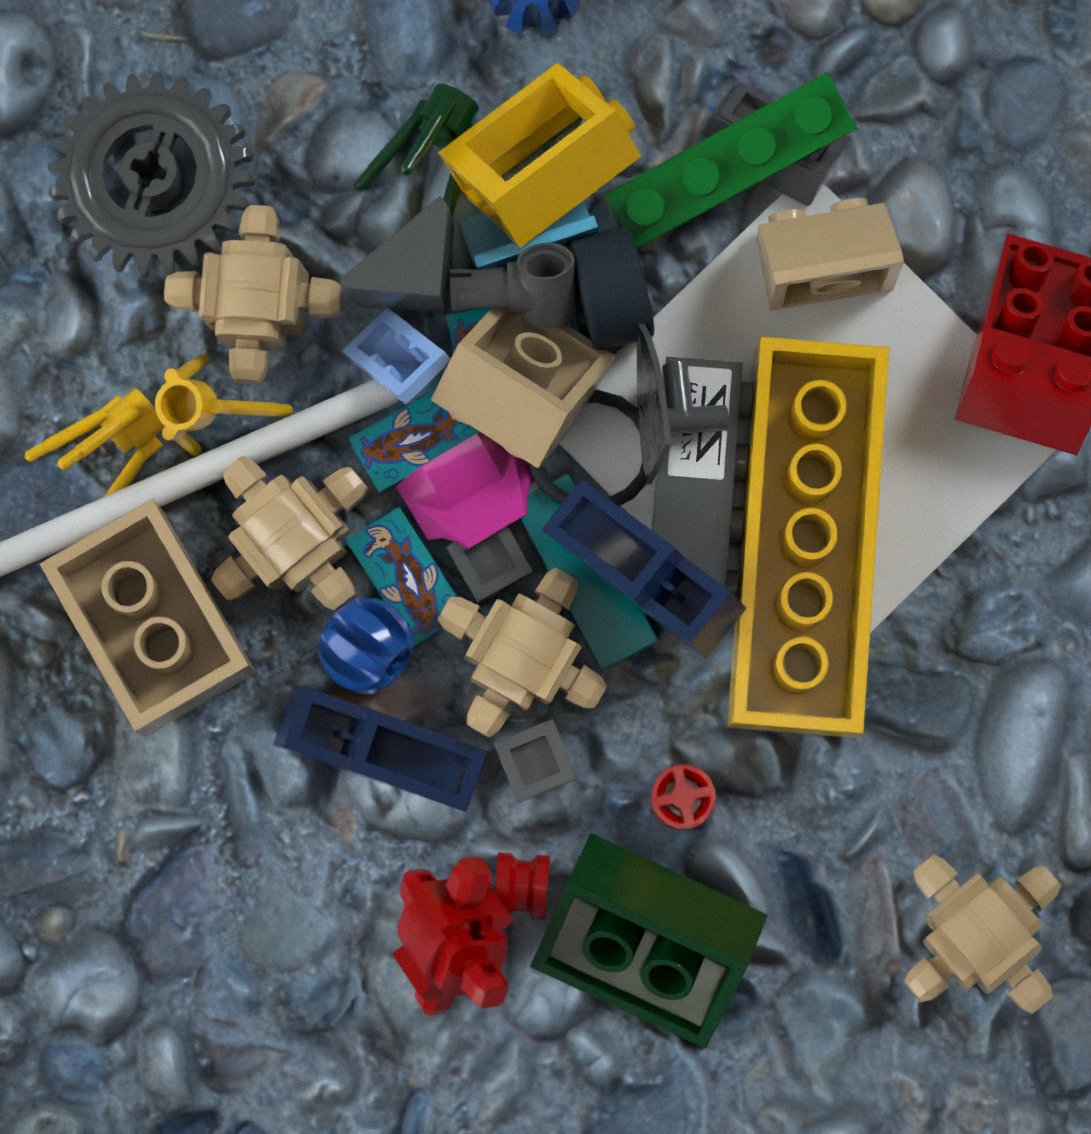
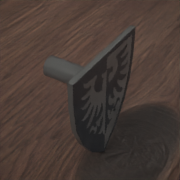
[637,324,729,485]

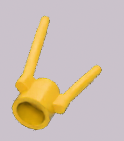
[155,353,293,456]
[25,388,165,497]

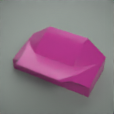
[396,432,535,549]

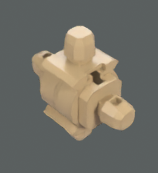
[164,205,344,385]
[211,456,368,612]
[437,568,607,738]
[903,855,1061,1014]

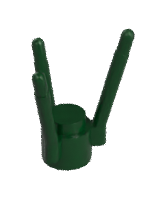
[354,83,479,217]

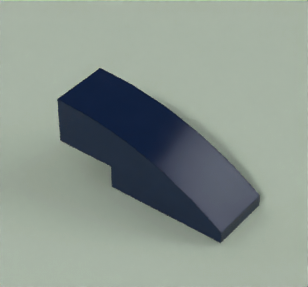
[541,479,747,659]
[273,685,488,812]

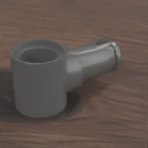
[450,243,577,329]

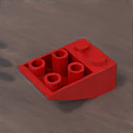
[955,233,1091,456]

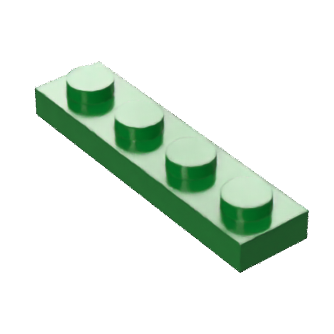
[605,72,859,250]

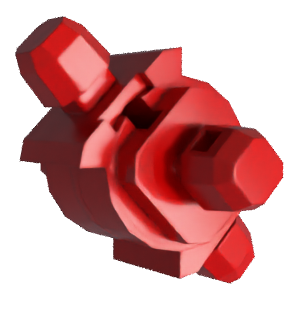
[392,857,514,1016]

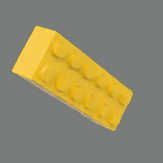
[727,337,890,738]

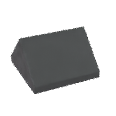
[340,196,454,315]

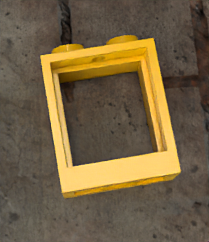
[438,62,641,248]

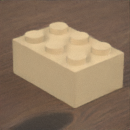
[40,499,256,737]

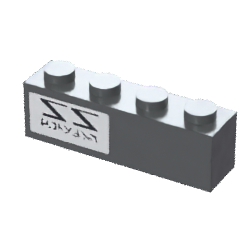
[645,357,753,618]

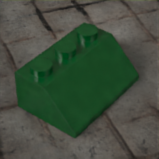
[530,833,768,1049]

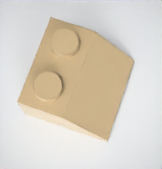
[757,198,904,311]
[431,307,616,468]

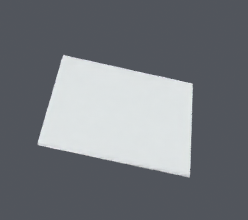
[559,184,1056,633]

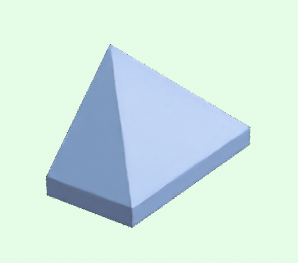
[342,308,451,405]

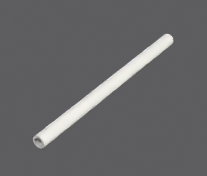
[0,379,398,577]

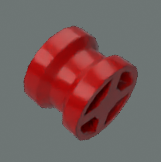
[650,765,716,830]
[495,852,550,920]

